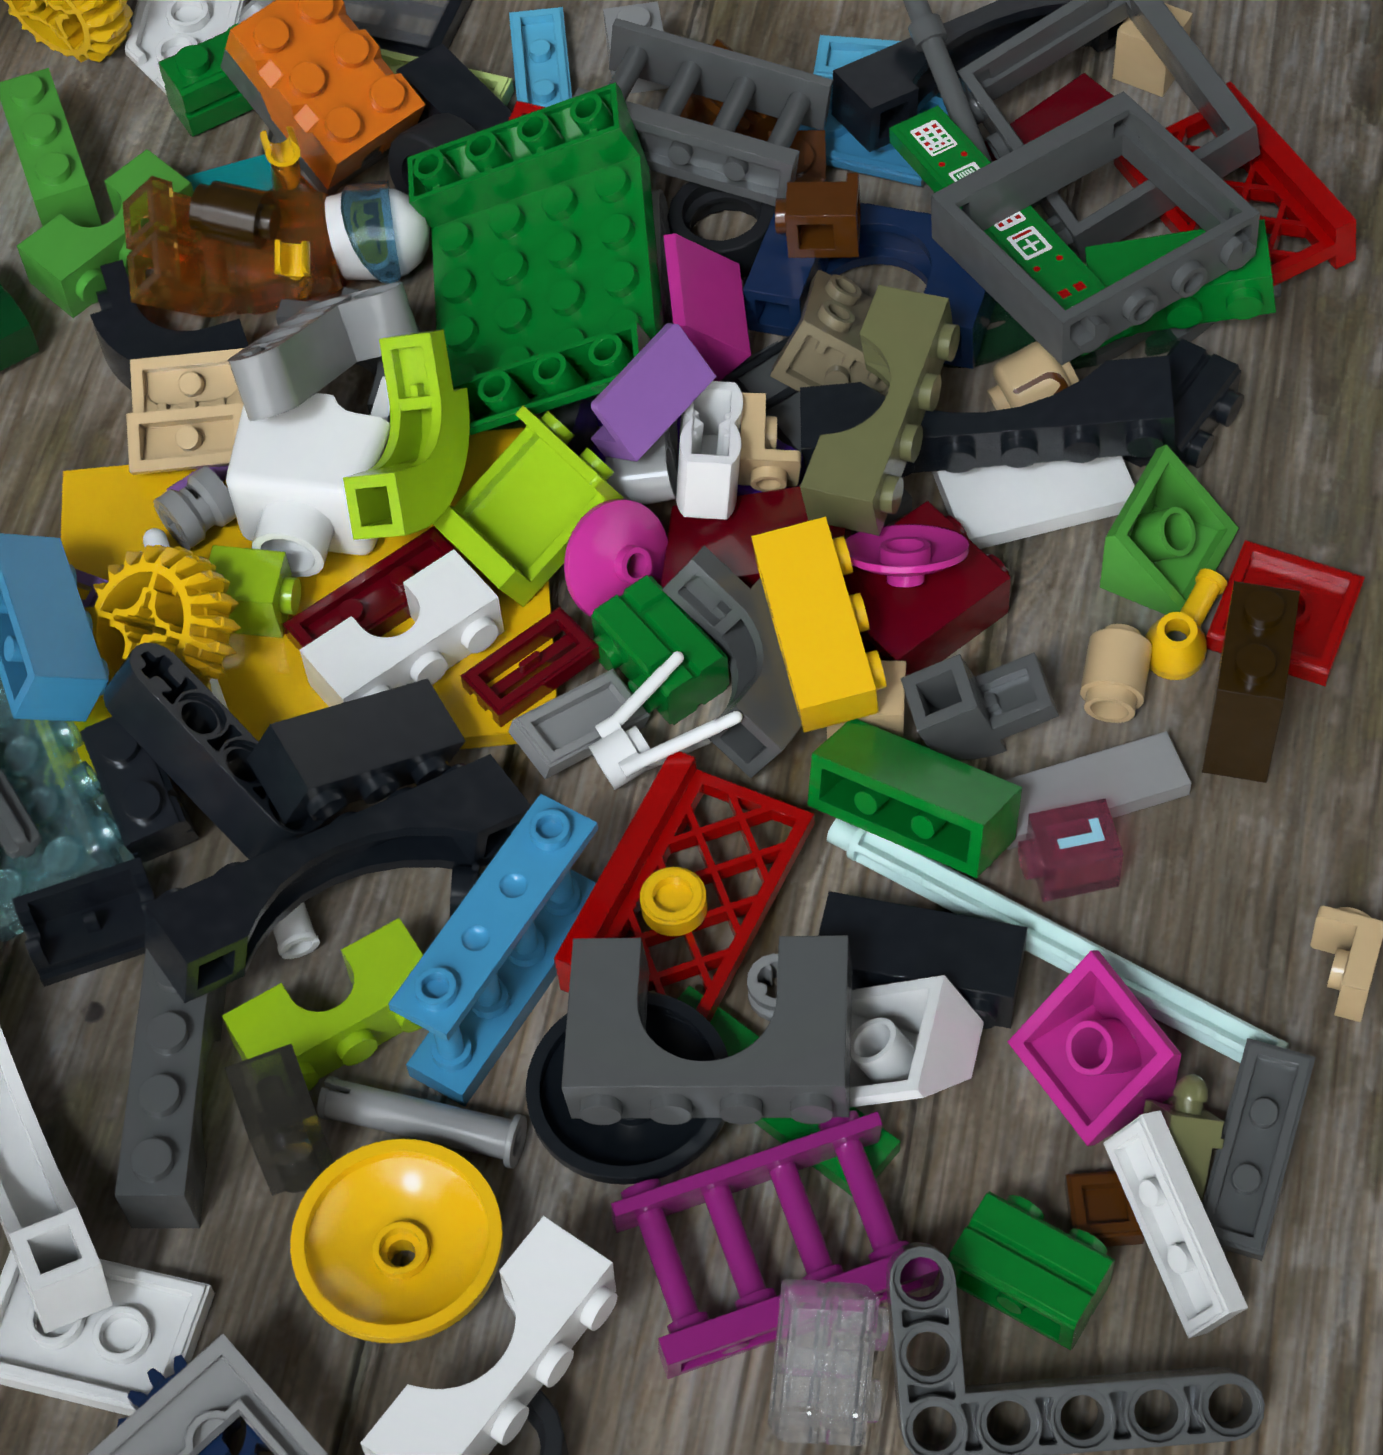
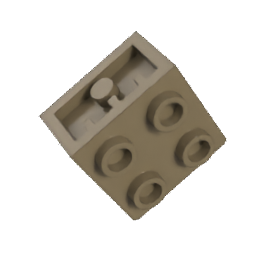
[770,270,889,396]

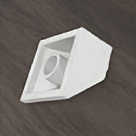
[850,975,984,1108]

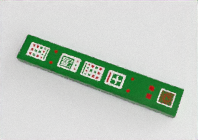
[889,105,1133,357]

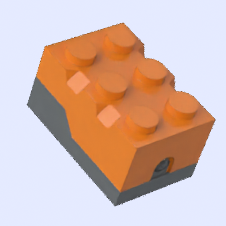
[221,0,426,198]

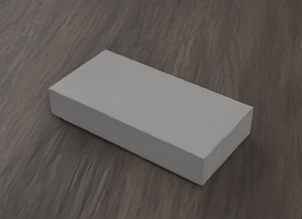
[508,669,650,779]

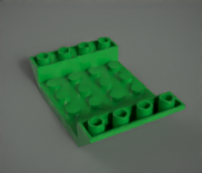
[407,82,664,436]

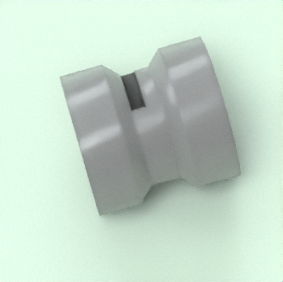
[153,466,236,550]

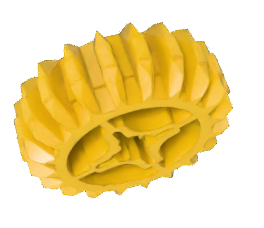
[3,0,133,63]
[84,545,241,696]

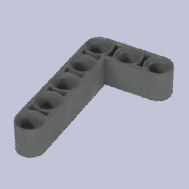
[886,1242,1265,1455]

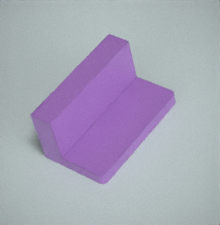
[591,323,717,462]

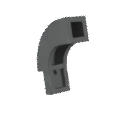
[662,546,802,778]

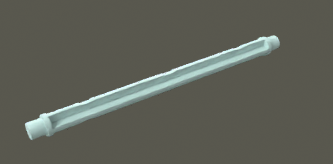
[826,818,1290,1063]

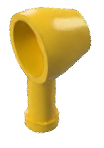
[1145,568,1228,680]

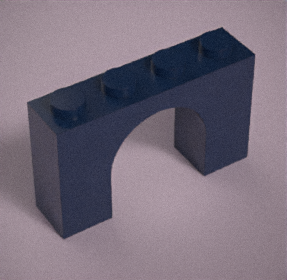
[743,203,997,369]

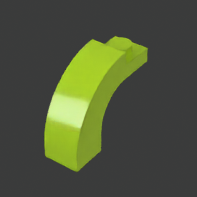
[343,329,470,540]

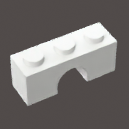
[300,549,504,707]

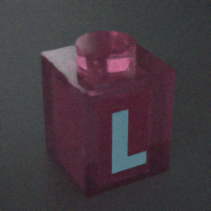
[1018,799,1124,902]

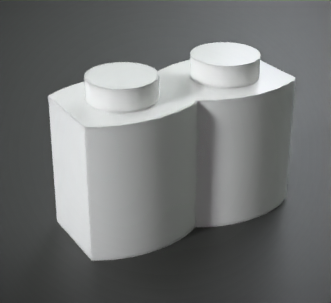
[676,381,743,520]

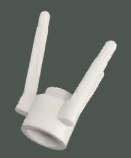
[588,651,743,790]

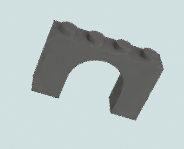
[562,935,852,1125]

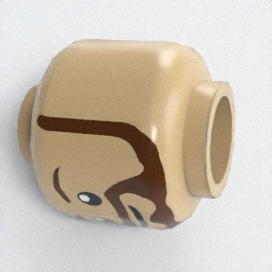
[987,341,1079,410]

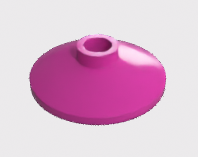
[564,499,668,617]
[845,525,969,587]

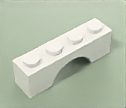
[361,1216,618,1455]

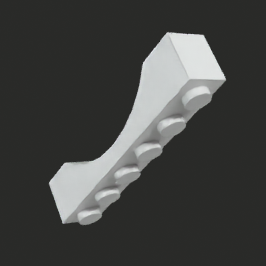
[0,1026,113,1333]

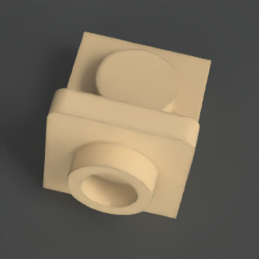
[738,392,801,492]
[1310,906,1383,1022]

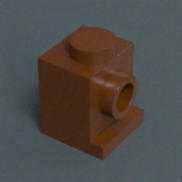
[775,173,861,258]

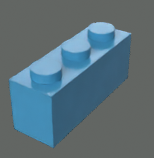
[0,533,109,722]

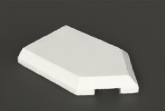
[125,0,246,95]

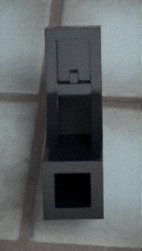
[90,260,248,391]

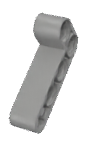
[228,282,419,421]

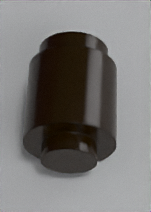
[189,181,281,250]

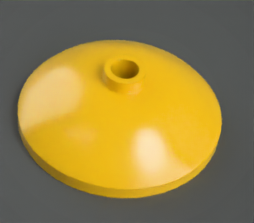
[290,1139,503,1344]

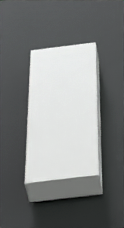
[1104,1110,1248,1338]

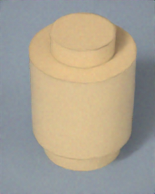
[1080,624,1152,723]

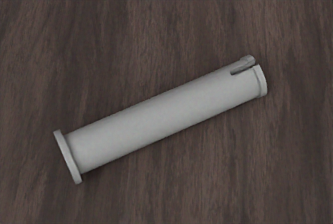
[317,1076,527,1169]

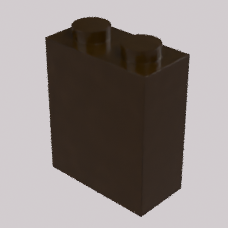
[1202,581,1300,783]

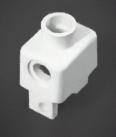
[226,376,390,577]

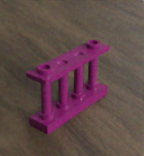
[611,1110,939,1379]

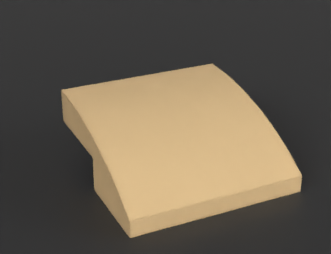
[126,348,244,475]

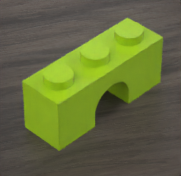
[222,918,423,1107]

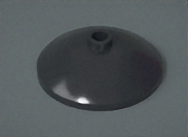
[526,991,729,1185]

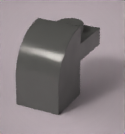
[900,653,1059,760]

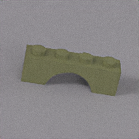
[800,285,960,536]

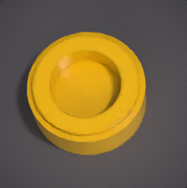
[640,867,708,936]

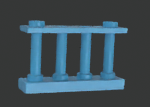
[388,793,598,1107]

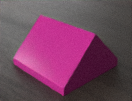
[663,233,751,381]
[1007,950,1182,1146]

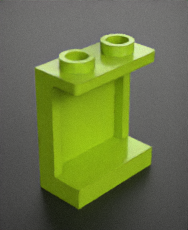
[433,405,624,607]

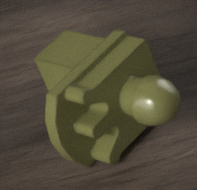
[1139,1074,1224,1202]

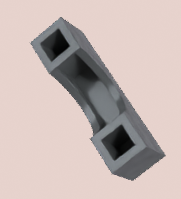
[115,948,227,1228]

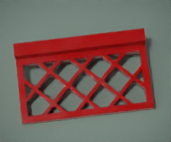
[1114,81,1356,287]
[554,751,815,1022]

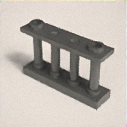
[572,18,833,206]

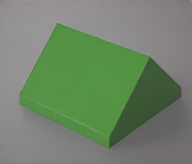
[1100,445,1239,615]

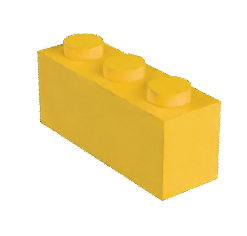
[751,516,887,733]

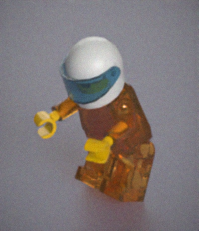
[122,126,430,317]

